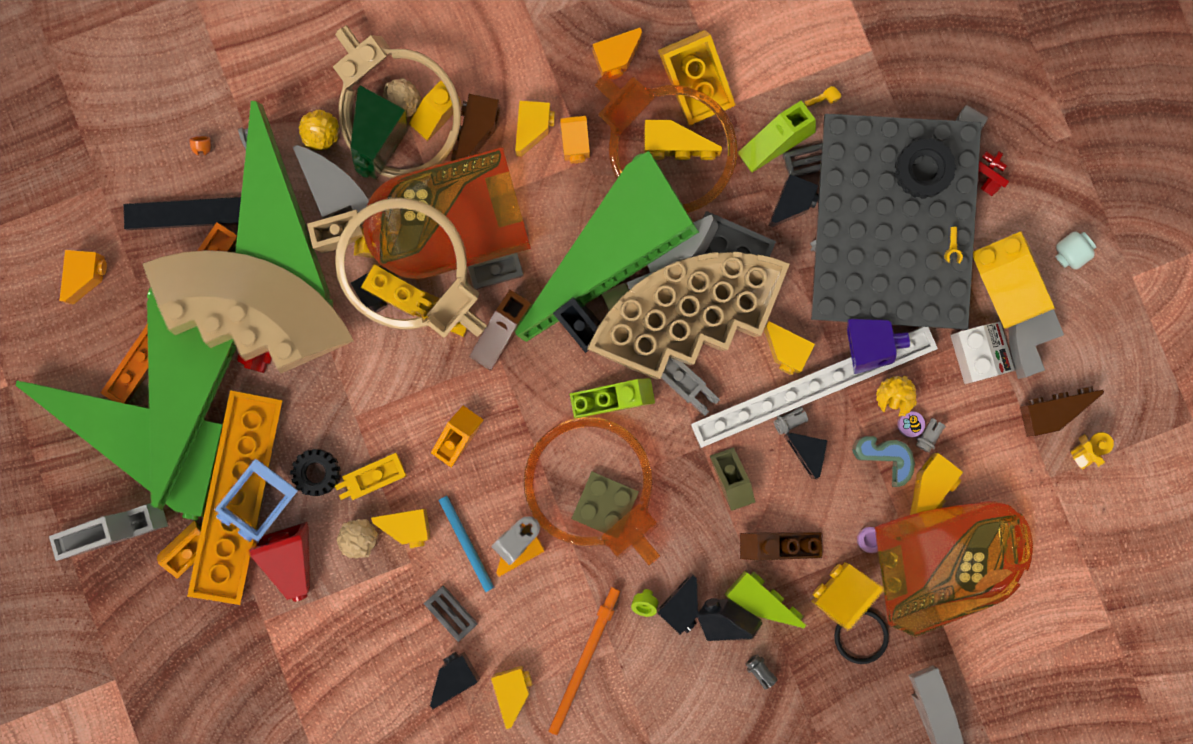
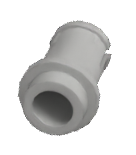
[773,407,808,435]
[916,418,946,453]

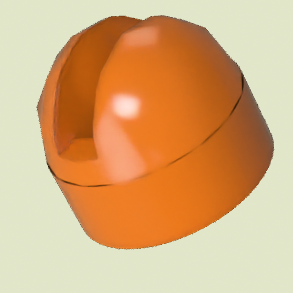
[190,136,211,156]

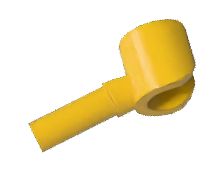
[804,86,841,107]
[944,227,963,263]

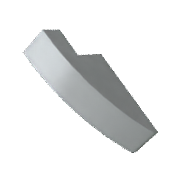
[293,145,369,228]
[627,214,719,290]
[1008,309,1064,379]
[49,503,168,561]
[909,665,964,744]

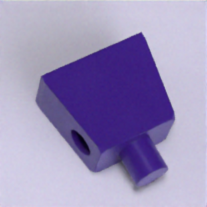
[846,319,910,374]

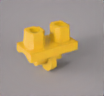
[1070,432,1114,470]

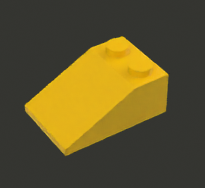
[658,30,736,126]
[973,231,1055,329]
[811,562,884,631]

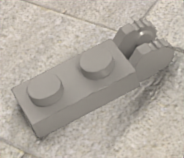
[661,357,720,416]

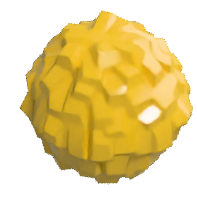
[299,109,339,151]
[876,376,917,416]

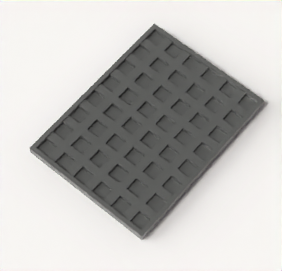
[811,114,981,330]

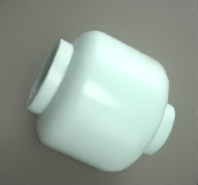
[1055,231,1096,270]

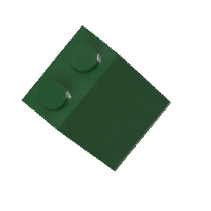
[350,85,407,180]

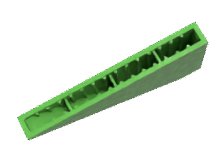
[236,101,333,307]
[515,151,699,342]
[147,287,237,510]
[15,381,223,520]

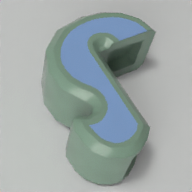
[852,436,915,487]

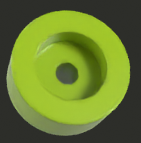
[631,589,659,617]

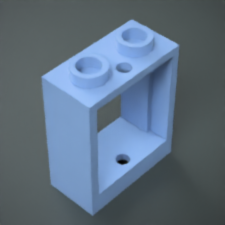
[215,459,298,542]

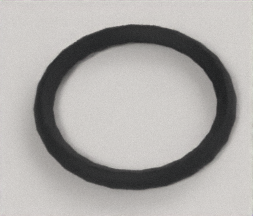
[834,610,889,664]

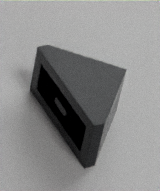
[784,433,828,479]

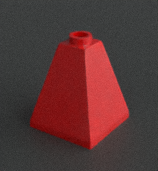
[249,522,310,602]

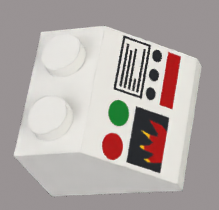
[950,322,1015,384]

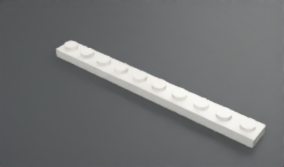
[690,327,938,448]

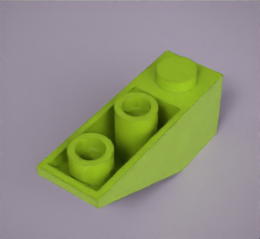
[738,100,816,173]
[570,378,655,419]
[725,571,807,628]

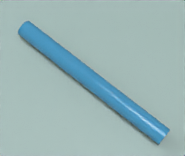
[438,495,495,592]

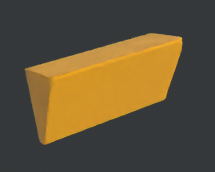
[157,521,201,579]

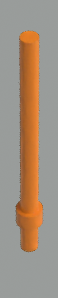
[548,587,621,735]

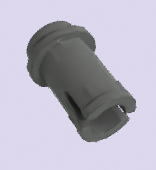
[745,655,778,690]

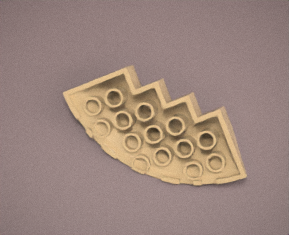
[143,250,354,374]
[587,252,790,379]

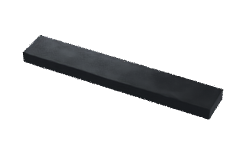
[123,197,241,231]

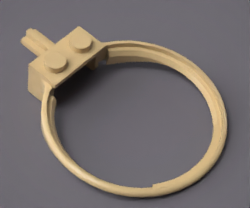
[333,25,461,178]
[335,198,487,338]

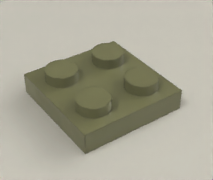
[571,471,639,539]

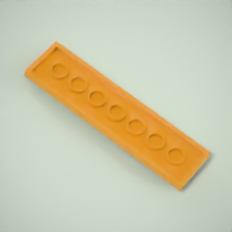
[187,390,282,605]

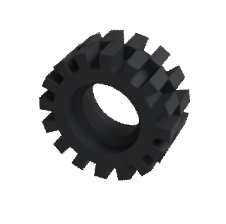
[290,449,341,496]

